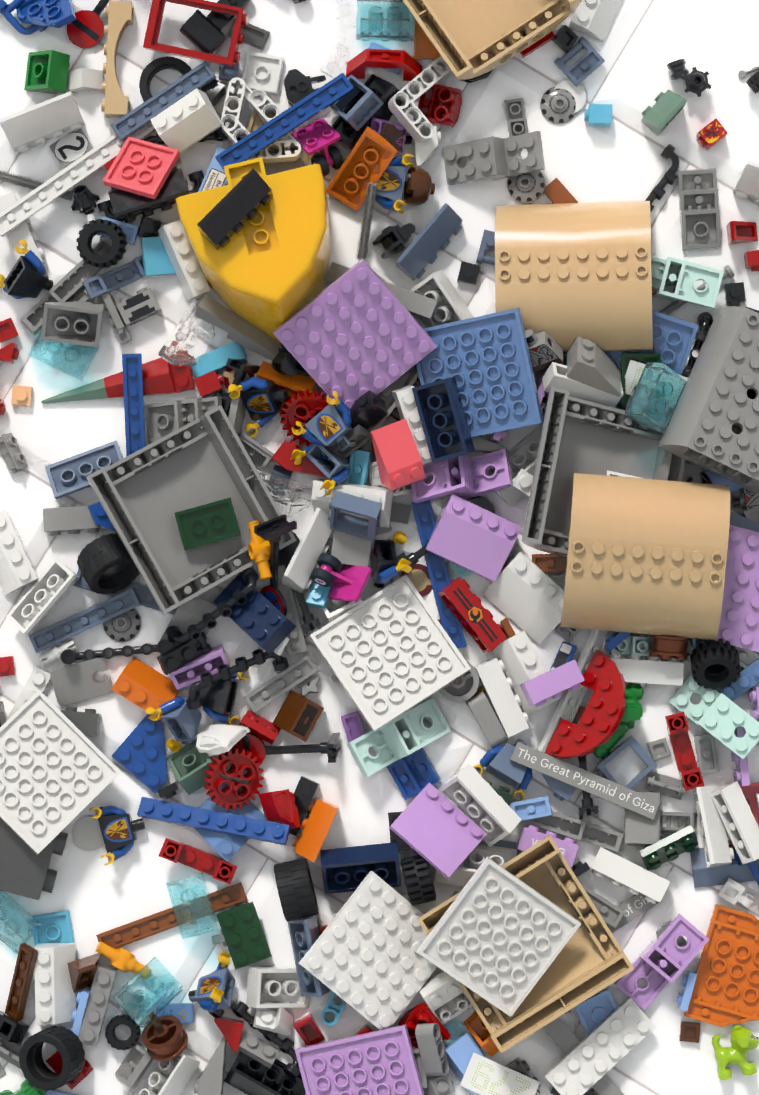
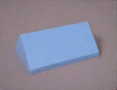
[445,1032,486,1095]

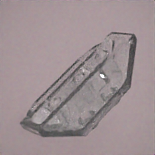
[157,298,215,366]
[256,468,312,519]

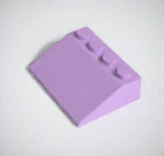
[425,494,521,582]
[389,783,487,879]

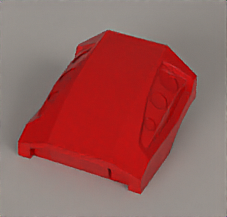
[413,84,462,128]
[258,789,300,829]
[398,1003,451,1048]

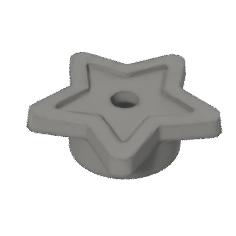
[297,676,320,697]

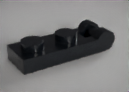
[156,632,212,675]

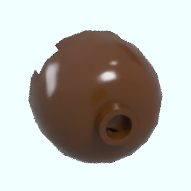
[404,167,435,206]

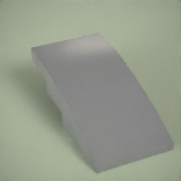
[677,168,721,250]
[145,396,222,443]

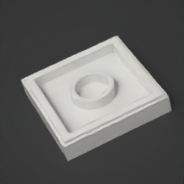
[241,51,284,96]

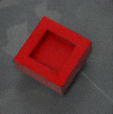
[0,317,19,343]
[0,656,16,677]

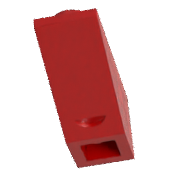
[271,440,327,478]

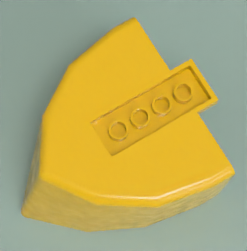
[175,157,331,343]

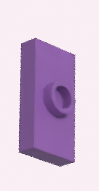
[340,711,370,748]

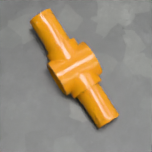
[248,521,272,580]
[95,941,151,979]

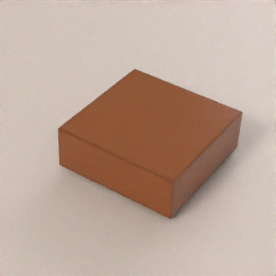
[500,618,516,638]

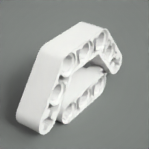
[221,77,301,163]

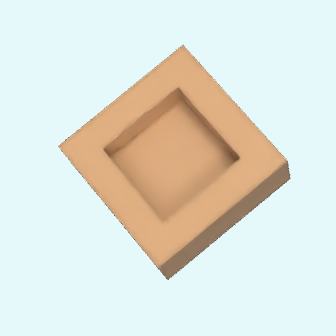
[11,385,33,406]

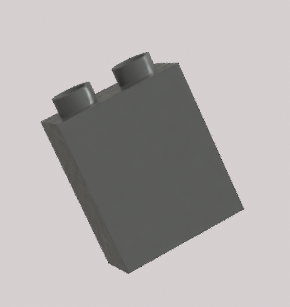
[0,818,68,900]

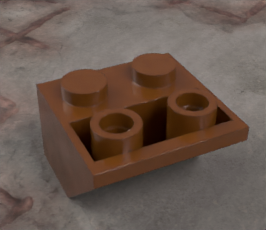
[273,690,324,742]

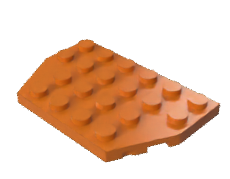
[684,904,759,1027]

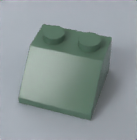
[641,89,687,136]
[167,739,221,795]

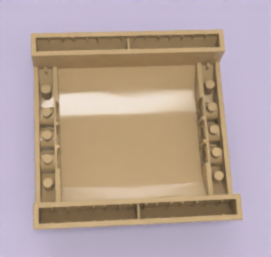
[402,0,582,80]
[495,201,653,352]
[560,473,730,640]
[417,835,634,1053]

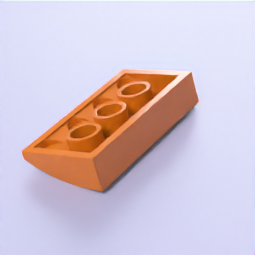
[326,126,398,212]

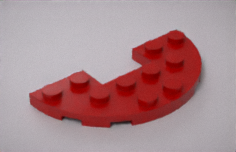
[545,650,626,759]

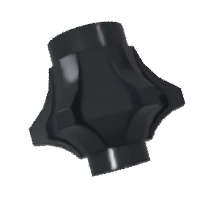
[682,67,711,97]
[71,185,100,215]

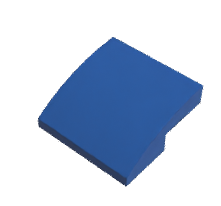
[386,747,441,800]

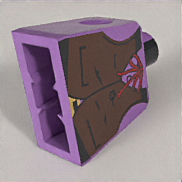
[370,117,412,155]

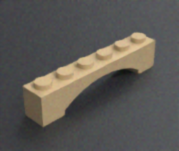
[101,0,134,118]

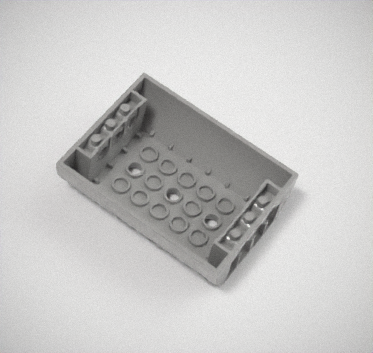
[658,306,759,494]

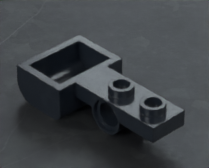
[180,0,250,54]

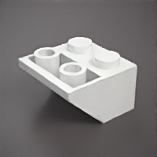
[419,971,473,1025]

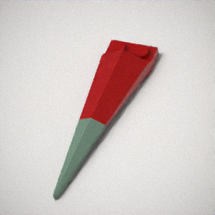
[41,351,196,404]

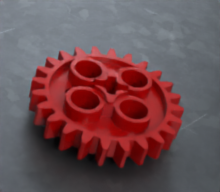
[280,389,330,447]
[203,747,264,810]

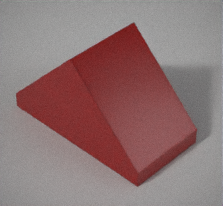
[726,221,758,245]
[294,1013,325,1046]
[214,1016,244,1053]

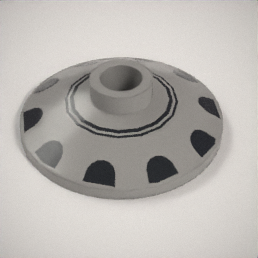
[540,86,577,124]
[507,171,545,203]
[103,608,141,642]

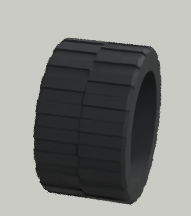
[77,533,140,594]
[274,858,319,922]
[19,1026,85,1091]

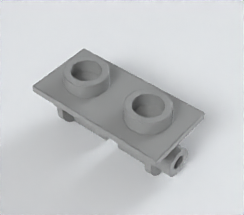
[0,433,28,474]
[644,771,685,800]
[0,1037,22,1069]

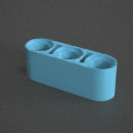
[189,341,247,378]
[321,991,347,1026]

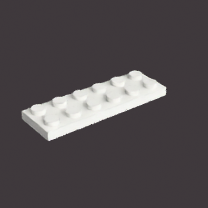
[544,997,656,1095]

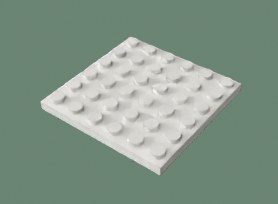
[310,575,471,732]
[0,690,121,855]
[416,857,581,1017]
[299,871,437,1030]

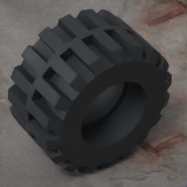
[76,219,127,268]
[690,639,740,690]
[401,854,436,906]

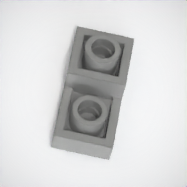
[504,98,528,137]

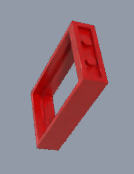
[143,0,248,68]

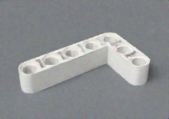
[388,56,451,143]

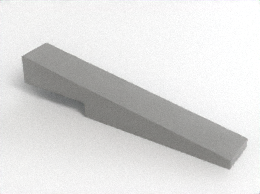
[20,240,111,335]
[325,262,438,320]
[194,294,282,360]
[510,798,624,852]

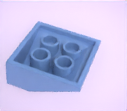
[194,782,267,862]

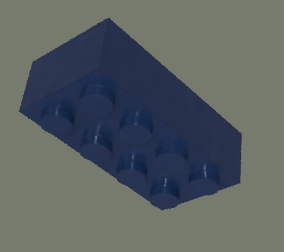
[412,377,475,463]
[213,574,296,654]
[320,842,402,894]

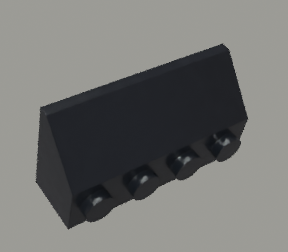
[331,74,402,152]
[108,166,189,217]
[197,169,273,250]
[224,1052,306,1095]

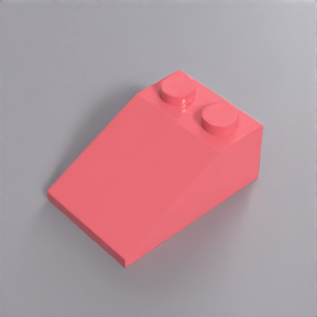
[371,419,425,491]

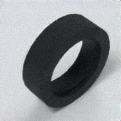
[139,56,192,102]

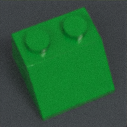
[24,50,70,94]

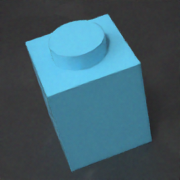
[584,104,612,127]

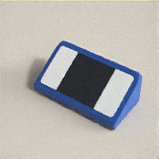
[549,641,577,671]

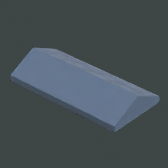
[45,440,123,499]
[690,845,759,888]

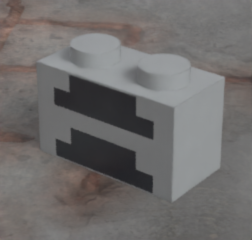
[116,287,162,327]

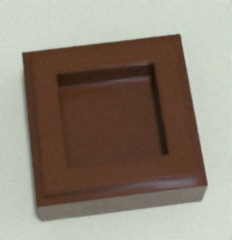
[679,1021,701,1043]

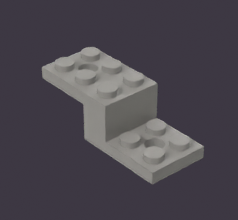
[443,131,545,186]

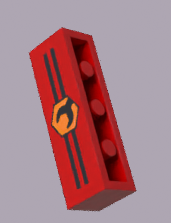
[437,577,507,653]

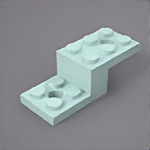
[651,256,724,309]
[669,673,759,760]
[347,697,451,778]

